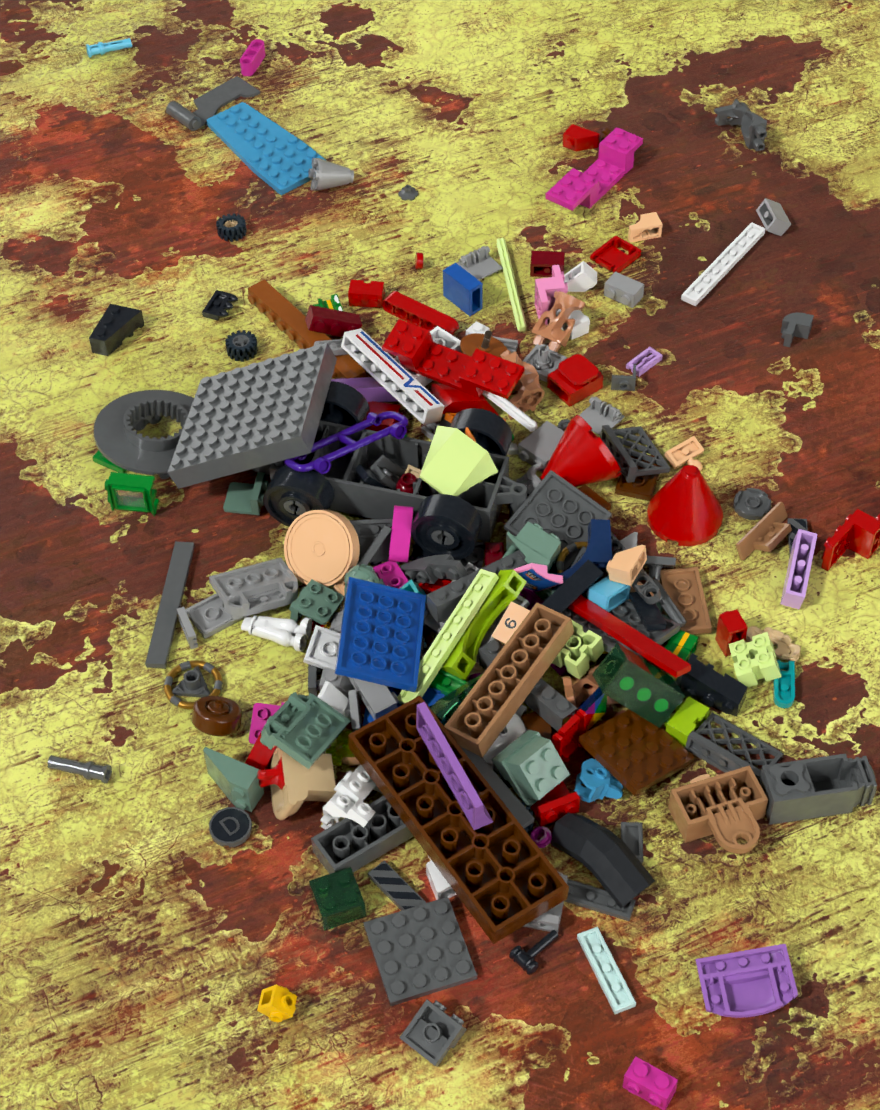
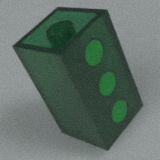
[592,643,685,728]

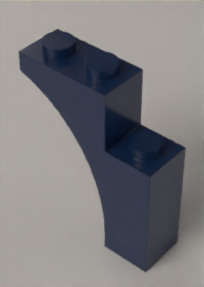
[552,519,612,593]

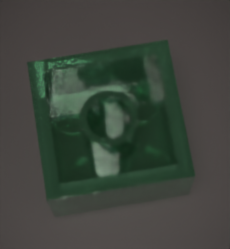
[309,867,366,931]

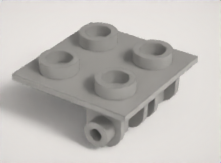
[457,246,503,280]
[579,396,625,436]

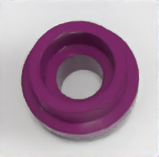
[531,826,552,848]

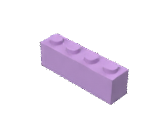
[780,529,817,609]

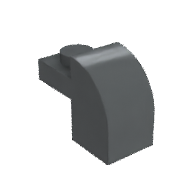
[781,312,814,347]

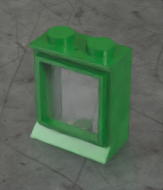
[105,472,160,517]

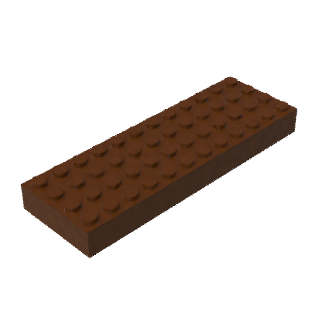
[348,696,569,944]

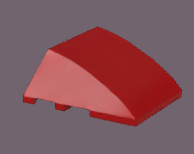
[431,383,498,415]

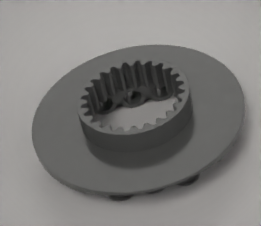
[93,390,194,479]

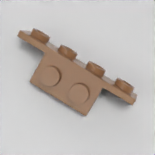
[736,502,792,561]

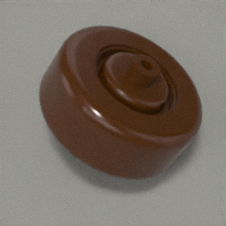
[191,696,242,736]

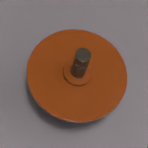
[460,330,507,358]

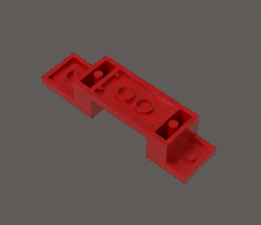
[382,319,525,399]
[821,509,880,571]

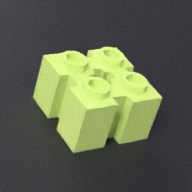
[552,620,604,679]
[729,632,782,687]

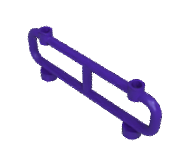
[285,411,408,474]

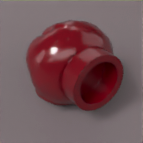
[396,473,418,494]

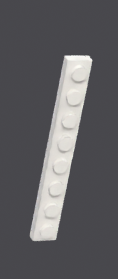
[681,222,766,306]

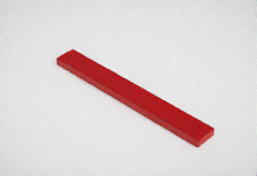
[568,595,691,678]

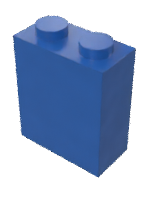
[443,263,483,316]

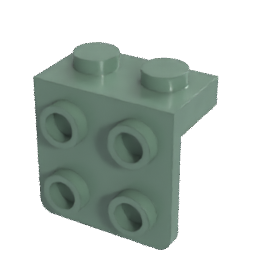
[223,472,269,515]
[289,579,344,625]

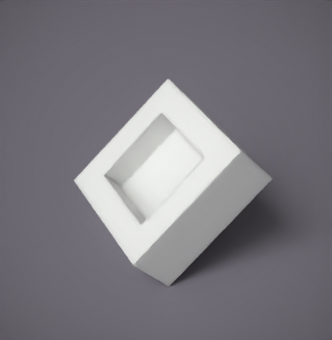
[466,321,490,335]

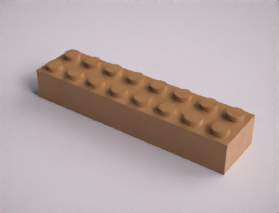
[444,603,574,758]

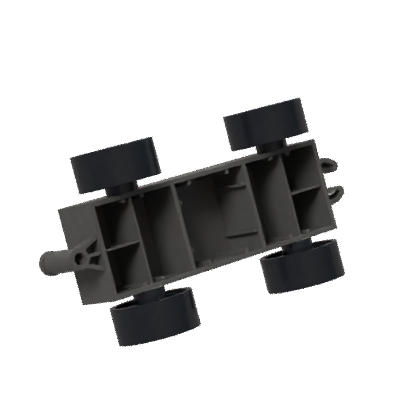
[252,381,527,560]

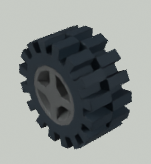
[225,330,258,362]

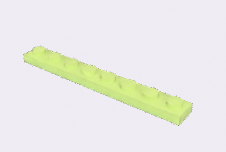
[397,569,499,705]

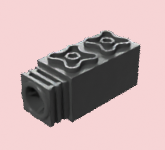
[759,753,877,825]

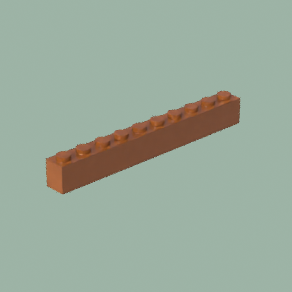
[248,279,367,379]

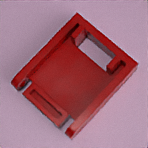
[590,235,641,273]
[552,709,587,763]

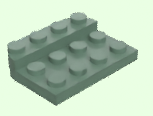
[260,692,351,769]

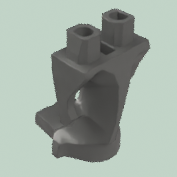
[714,99,767,151]

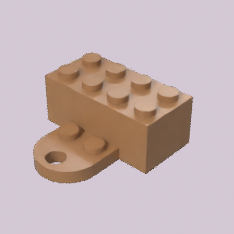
[668,765,768,854]

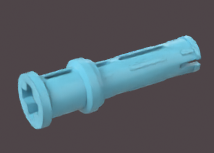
[86,38,132,58]

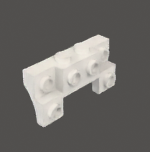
[323,765,382,827]

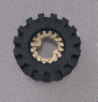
[216,213,247,242]

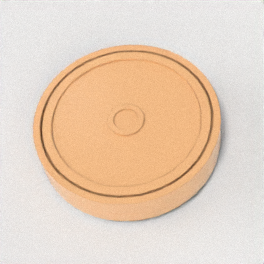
[284,510,360,587]

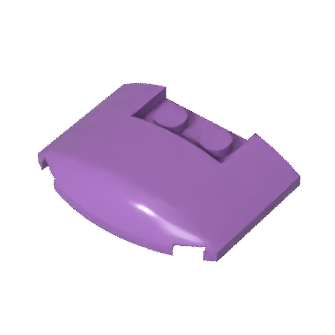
[695,944,798,1018]

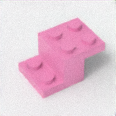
[534,265,568,325]

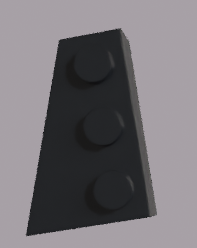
[89,304,144,356]
[680,653,748,717]

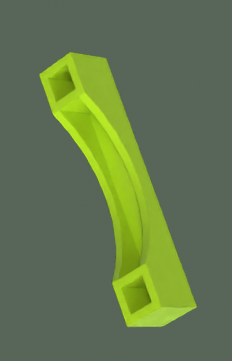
[441,570,527,680]

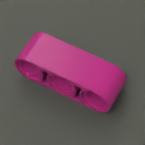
[240,39,266,76]
[388,505,414,563]

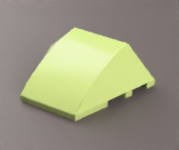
[419,426,498,497]

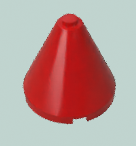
[540,415,622,487]
[647,465,723,546]

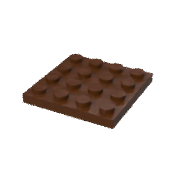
[577,705,695,796]

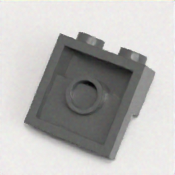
[400,1000,467,1067]

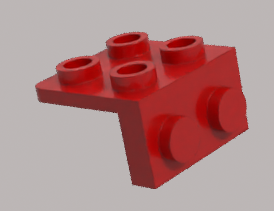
[530,781,580,827]

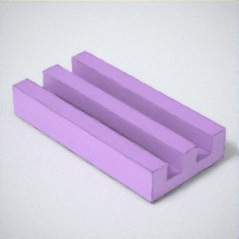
[626,347,663,377]

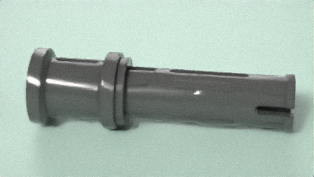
[47,755,112,783]

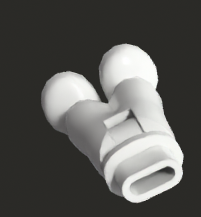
[241,615,312,652]

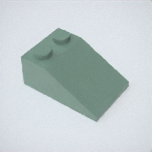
[203,747,264,813]

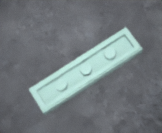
[577,926,636,1014]

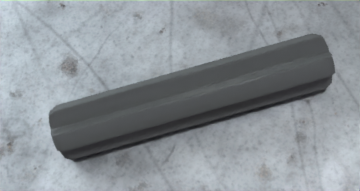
[652,579,686,627]

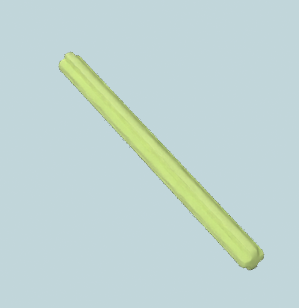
[497,238,527,332]

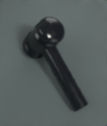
[509,930,559,975]

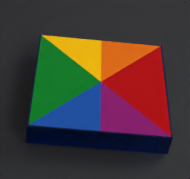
[577,685,608,732]

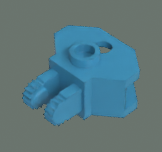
[574,758,623,803]

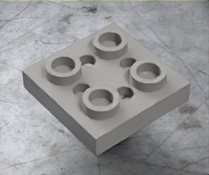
[523,344,567,382]

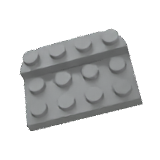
[209,557,298,619]

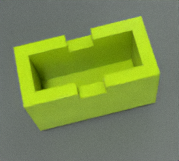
[664,697,710,747]

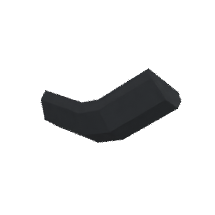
[551,812,655,908]

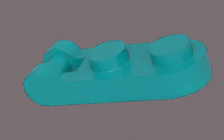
[773,659,795,708]

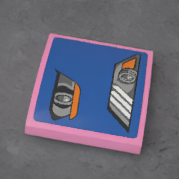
[513,563,563,592]

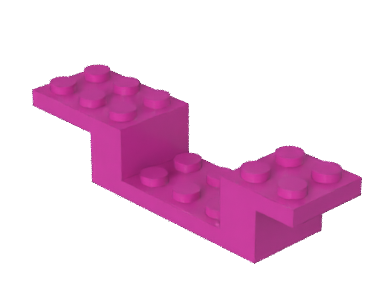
[545,127,643,211]

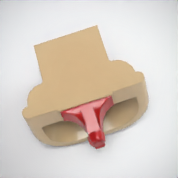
[257,747,336,821]

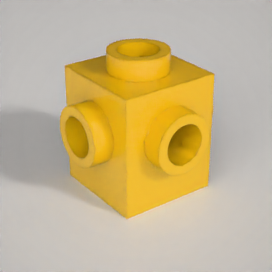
[257,984,297,1022]

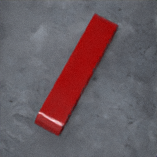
[381,291,459,335]

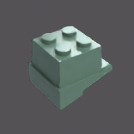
[502,521,561,574]
[491,730,570,807]

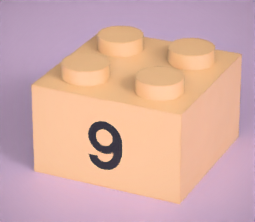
[491,601,530,646]

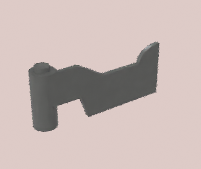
[166,76,260,131]

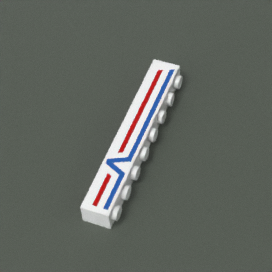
[341,329,444,425]

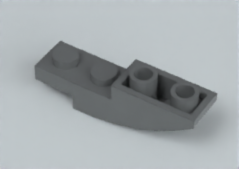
[400,554,468,584]

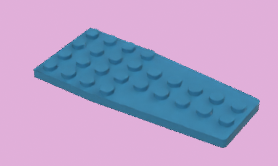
[207,102,327,195]

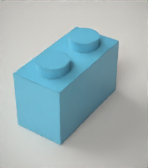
[587,575,631,612]

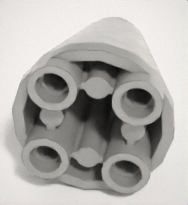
[309,158,354,191]

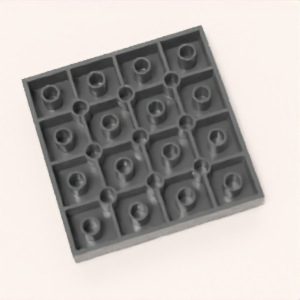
[167,343,337,489]

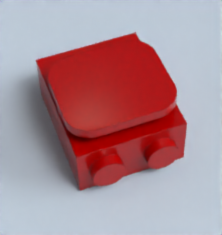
[547,354,603,407]

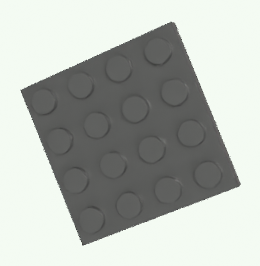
[504,470,612,571]
[363,897,477,1006]

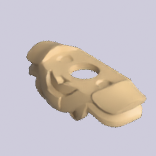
[745,626,801,662]

